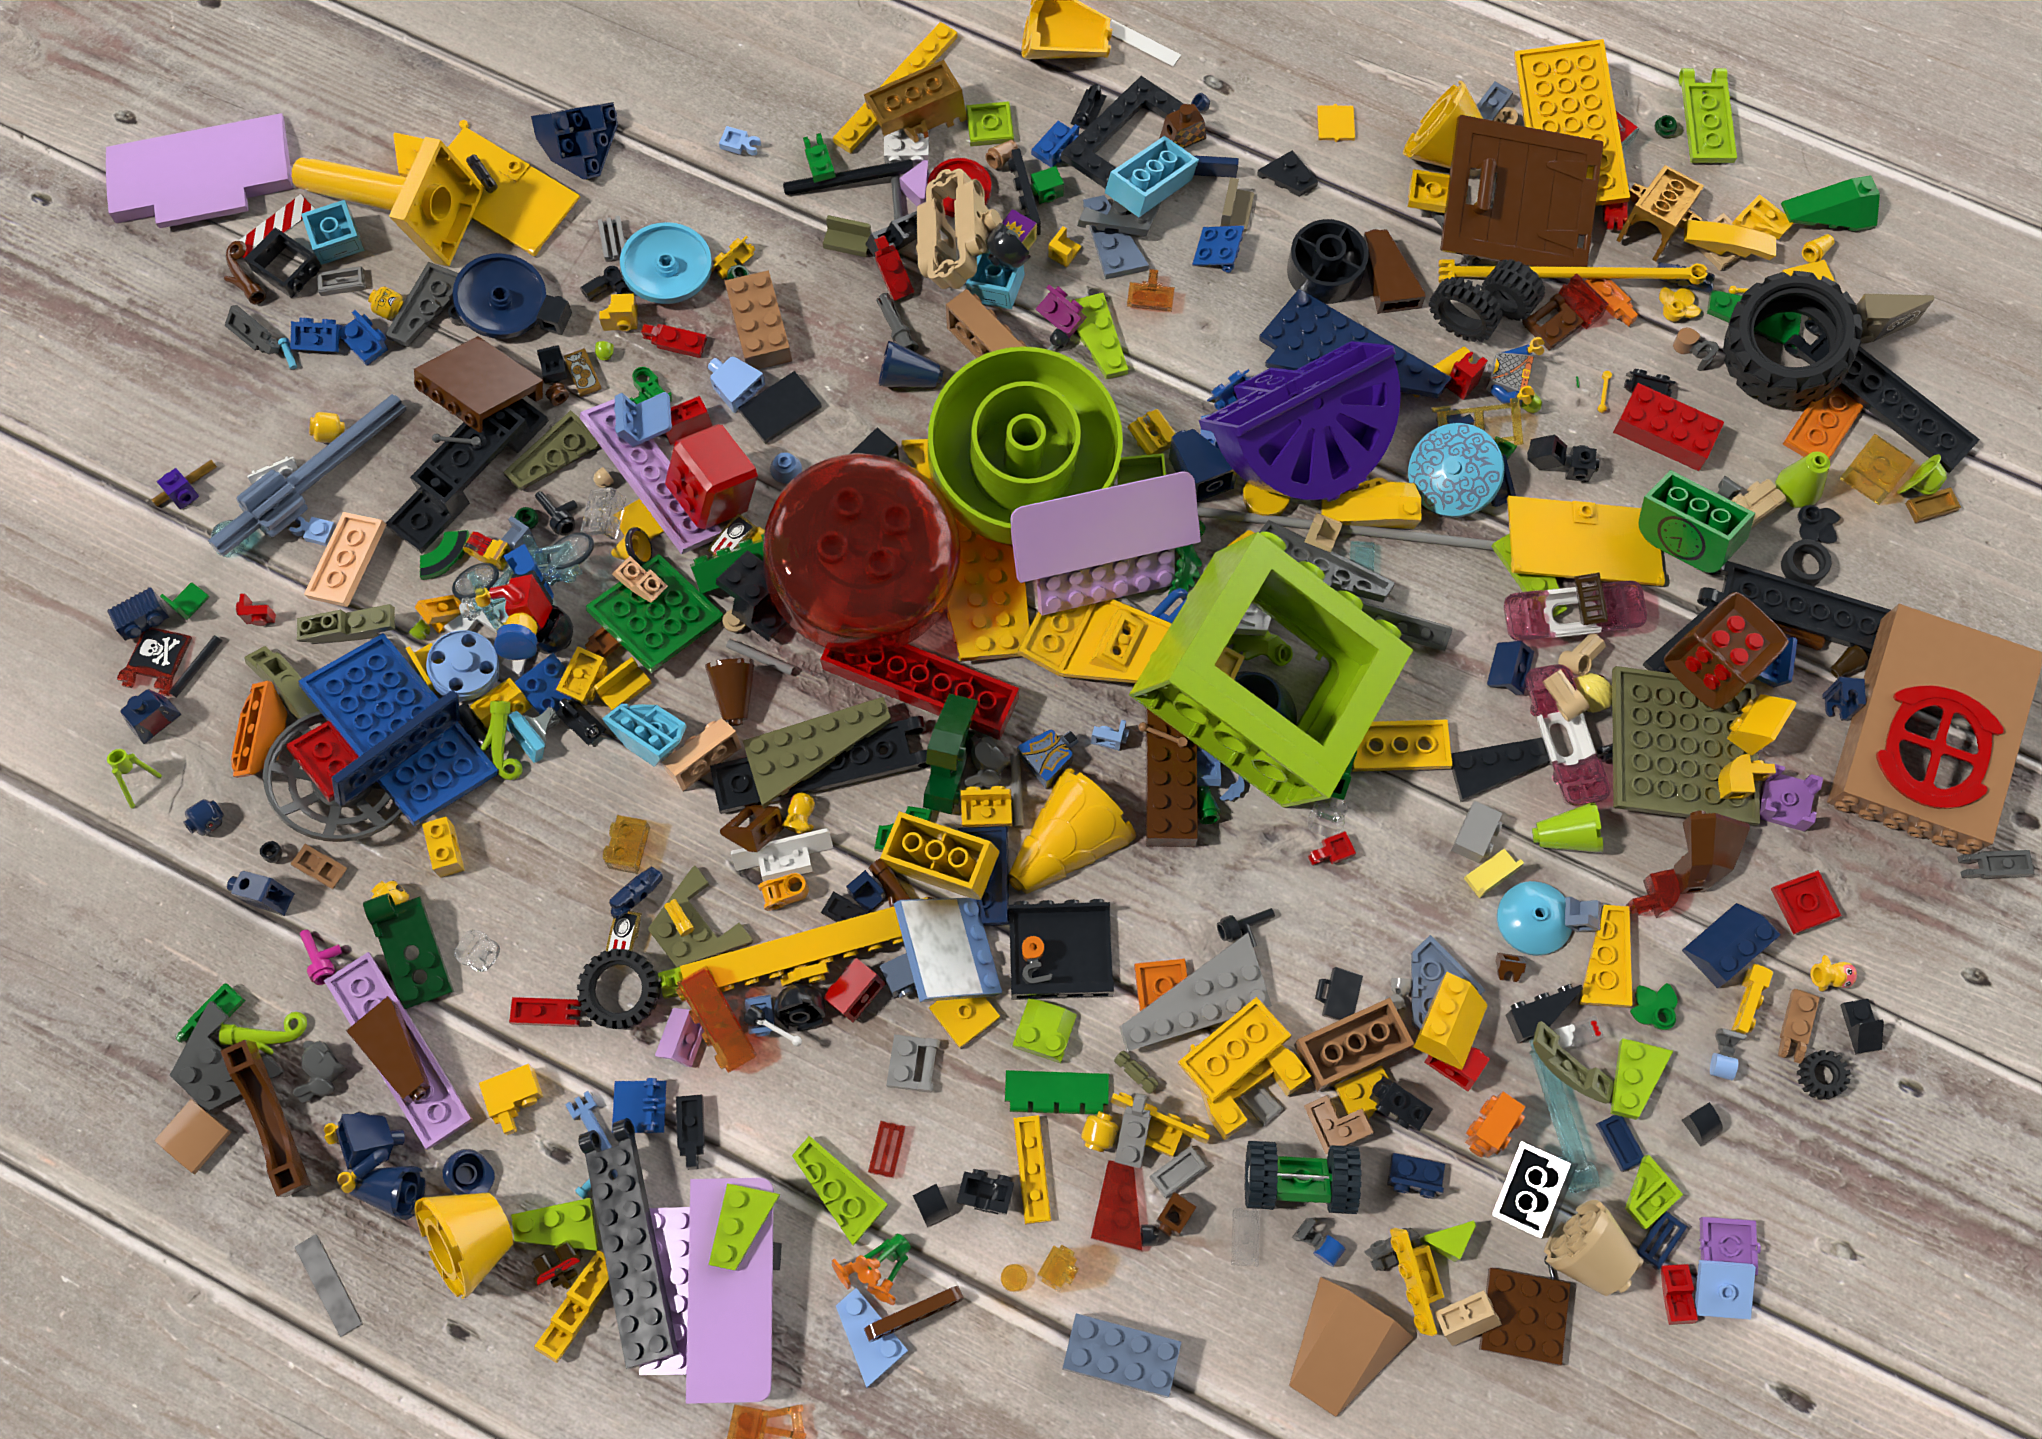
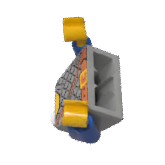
[1482,337,1545,405]

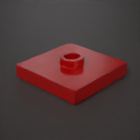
[1771,870,1842,935]

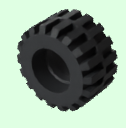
[1481,259,1545,321]

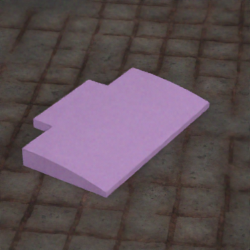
[106,113,294,228]

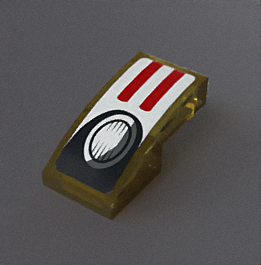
[707,514,758,556]
[606,911,642,951]

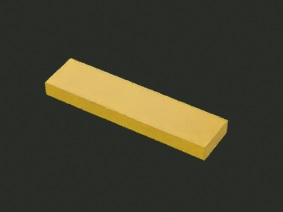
[1013,1115,1051,1225]

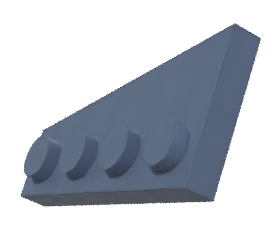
[1083,195,1149,279]

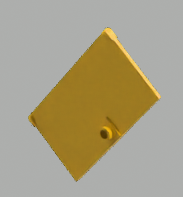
[447,126,580,257]
[1507,496,1665,586]

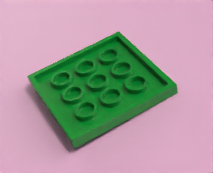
[586,554,724,673]

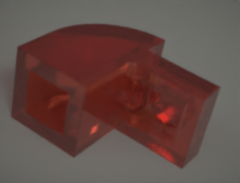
[1626,868,1680,918]

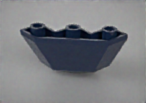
[531,102,618,179]

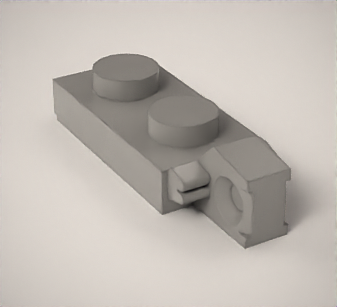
[1115,1093,1151,1168]

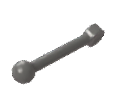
[432,433,481,447]

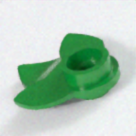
[1630,983,1678,1030]

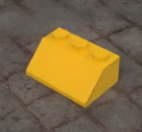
[1413,972,1488,1070]

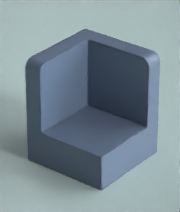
[501,516,535,551]
[1565,897,1601,932]

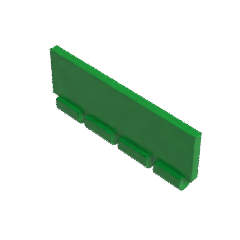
[1005,1070,1109,1115]

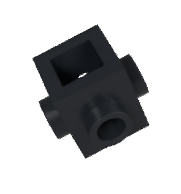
[1563,445,1600,482]

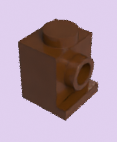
[1156,1192,1196,1237]

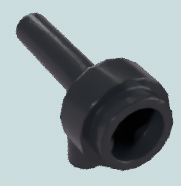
[535,491,578,536]
[1217,908,1275,947]

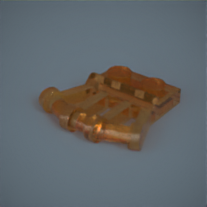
[727,1404,807,1439]

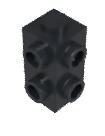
[1369,1076,1433,1131]

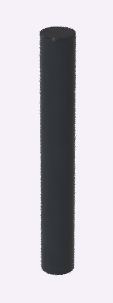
[168,635,222,698]

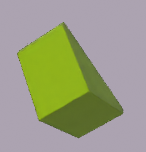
[1419,1220,1476,1262]

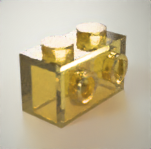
[603,815,650,874]
[1037,1245,1079,1293]

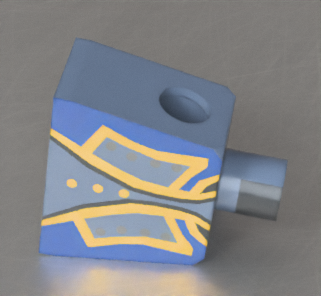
[1017,729,1078,789]

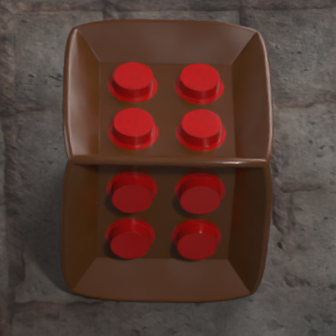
[1663,592,1789,710]

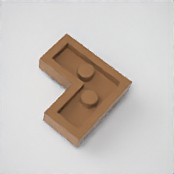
[1304,1095,1374,1154]

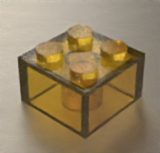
[1839,434,1915,505]

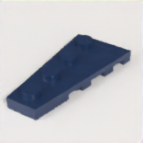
[958,826,1009,926]

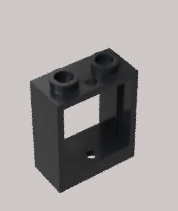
[244,227,322,298]

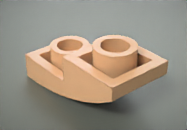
[612,556,668,603]

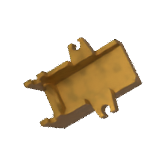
[864,60,967,143]
[1616,165,1704,262]

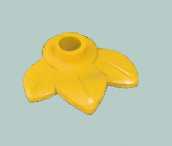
[1659,287,1702,322]

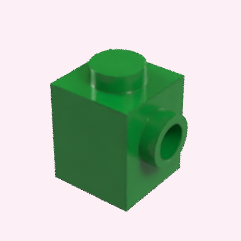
[1030,166,1064,204]

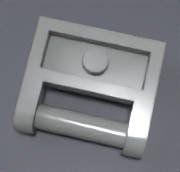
[886,1034,940,1093]

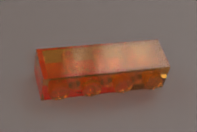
[676,965,757,1073]

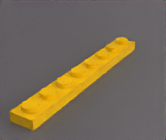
[833,21,958,154]

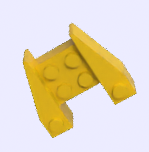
[1188,1044,1311,1140]

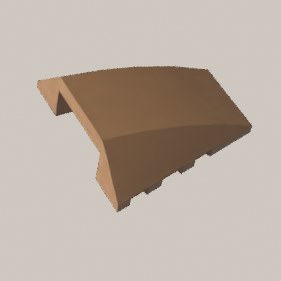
[1289,1277,1413,1417]

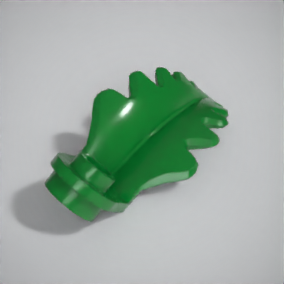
[1168,520,1206,595]

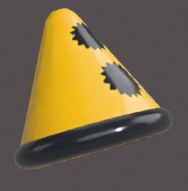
[611,527,652,566]

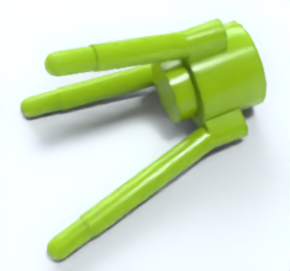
[107,749,162,808]

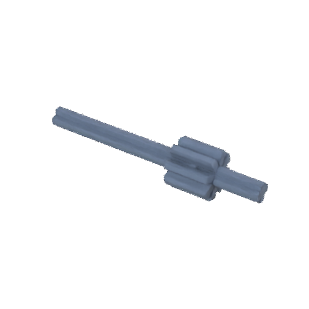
[208,394,407,557]

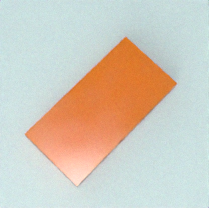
[1782,386,1863,459]

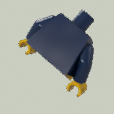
[324,1111,405,1193]

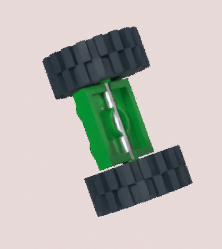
[1244,1141,1362,1214]

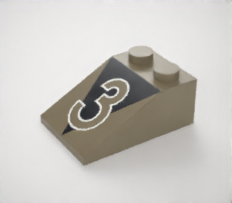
[1857,294,1934,343]

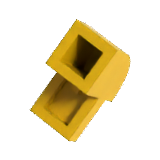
[1718,754,1776,799]

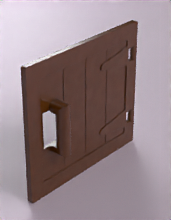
[1440,115,1604,267]

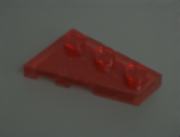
[1090,1160,1142,1252]

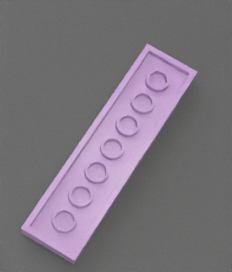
[580,399,723,554]
[324,952,473,1150]

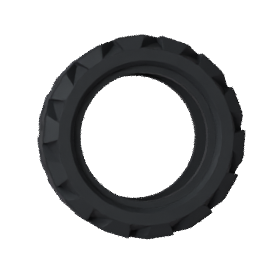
[1723,271,1863,407]

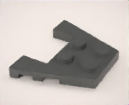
[1077,200,1161,236]
[170,1001,284,1112]

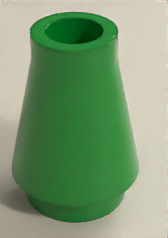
[1197,786,1221,824]

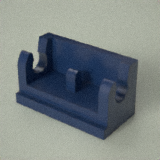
[1822,677,1866,721]

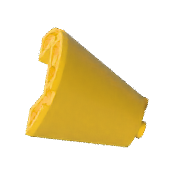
[1021,0,1113,59]

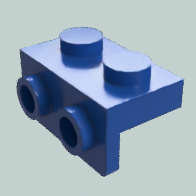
[1755,637,1797,688]

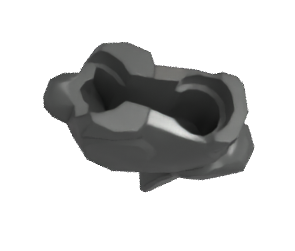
[964,735,1011,788]
[293,1041,347,1103]

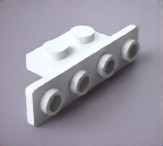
[731,828,833,882]

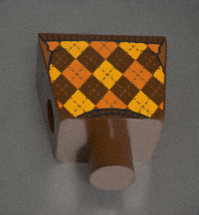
[1159,104,1207,149]

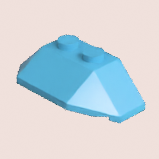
[602,704,687,767]

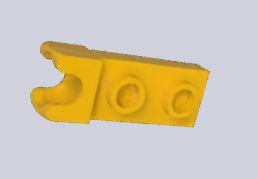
[1731,964,1773,1034]

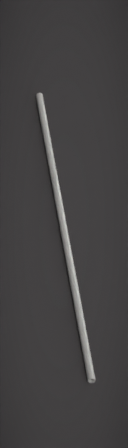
[1197,507,1496,550]

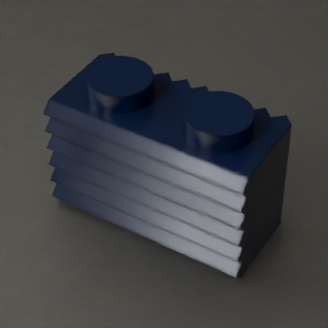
[107,587,170,641]

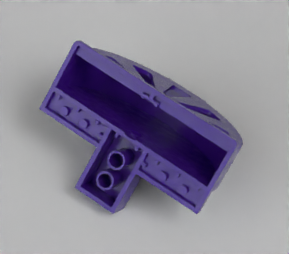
[1199,341,1400,502]

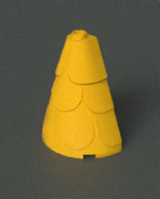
[1008,768,1136,894]

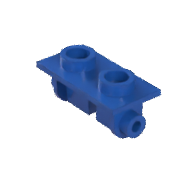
[1207,369,1251,410]

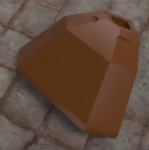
[1674,810,1750,894]

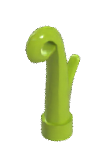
[481,701,522,780]
[219,1012,307,1055]

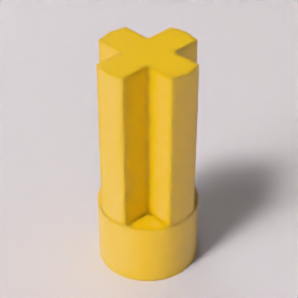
[664,899,694,937]

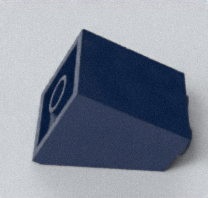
[1169,429,1237,502]

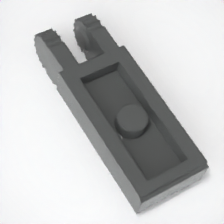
[1957,850,2035,878]

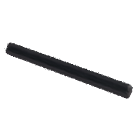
[783,159,914,195]

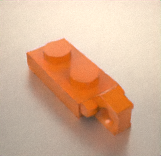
[1582,278,1638,327]

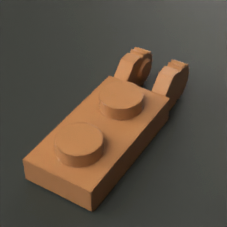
[1778,989,1820,1064]

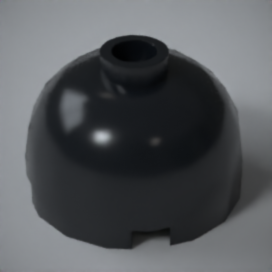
[987,223,1031,269]
[536,605,574,655]
[774,983,826,1031]

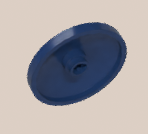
[453,253,546,339]

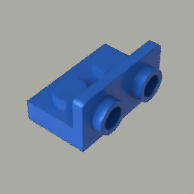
[1031,120,1079,167]
[339,310,388,366]
[290,318,344,352]

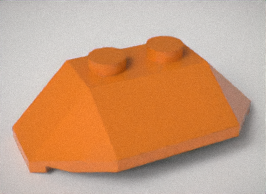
[231,681,287,778]

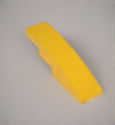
[1684,220,1776,260]
[534,1250,610,1363]

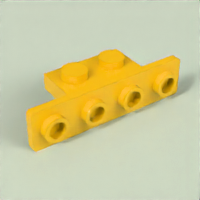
[1110,1092,1210,1158]
[1390,1228,1444,1337]

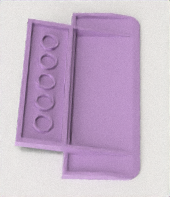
[1011,471,1201,615]
[639,1178,774,1404]

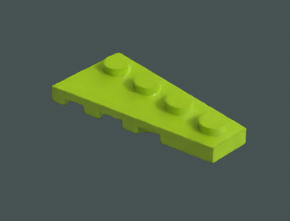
[1070,293,1128,379]
[792,1136,888,1247]

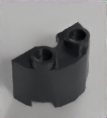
[956,1169,1014,1215]

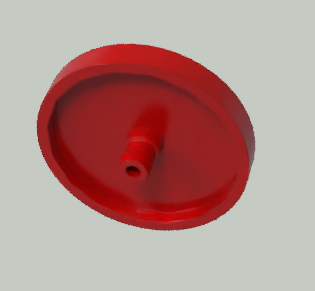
[927,158,992,217]

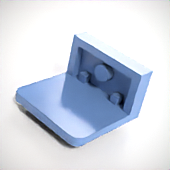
[614,392,672,447]

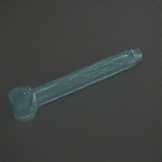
[1529,1040,1600,1193]

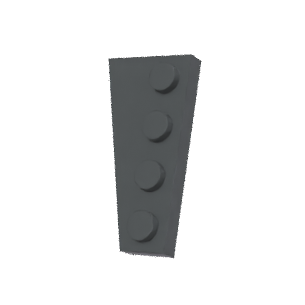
[385,262,458,347]

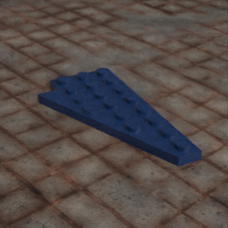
[1259,289,1452,399]

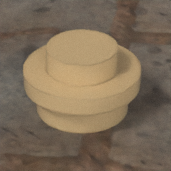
[723,610,746,633]

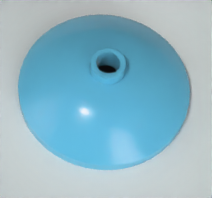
[1497,881,1572,956]

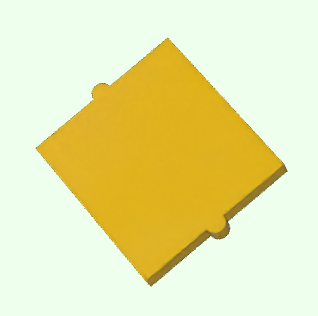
[1317,104,1355,142]

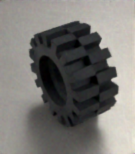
[1797,1050,1851,1100]

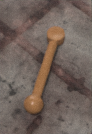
[1138,722,1188,748]

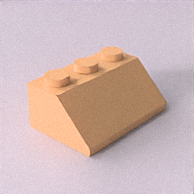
[662,718,742,791]

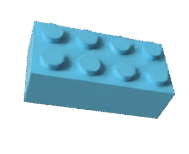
[1105,136,1199,217]

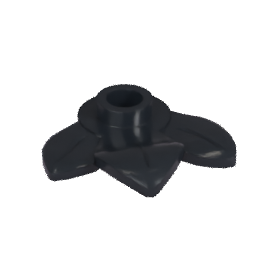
[1797,505,1841,544]

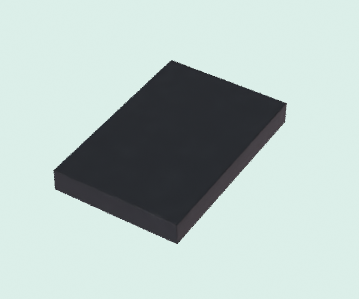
[738,371,822,444]

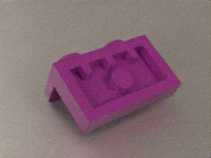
[1035,285,1087,338]

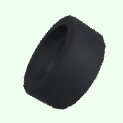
[1781,539,1832,586]

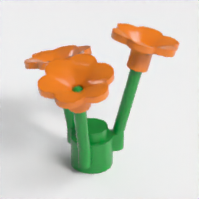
[831,1233,911,1305]

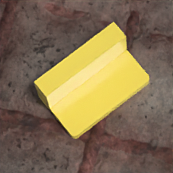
[1464,848,1524,898]

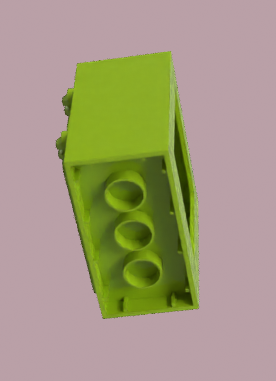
[1129,532,1413,808]

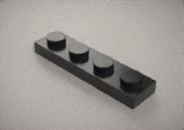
[1008,148,1041,235]

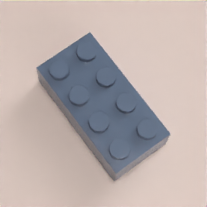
[1062,1313,1181,1398]

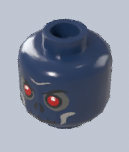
[183,799,224,836]

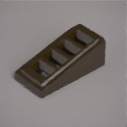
[1574,572,1608,625]

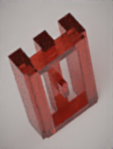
[868,1120,906,1179]

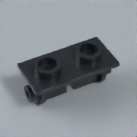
[1071,84,1107,129]
[1624,369,1676,397]
[556,698,606,746]

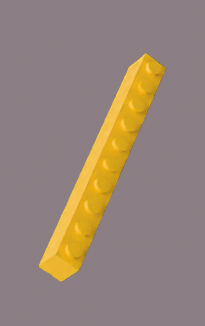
[680,897,928,998]

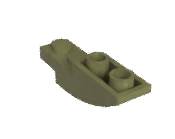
[297,604,395,643]
[244,646,319,719]

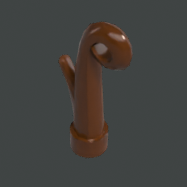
[224,241,266,305]
[868,858,934,907]

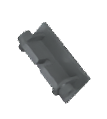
[1364,1228,1422,1271]

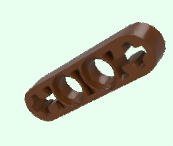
[864,1286,964,1342]

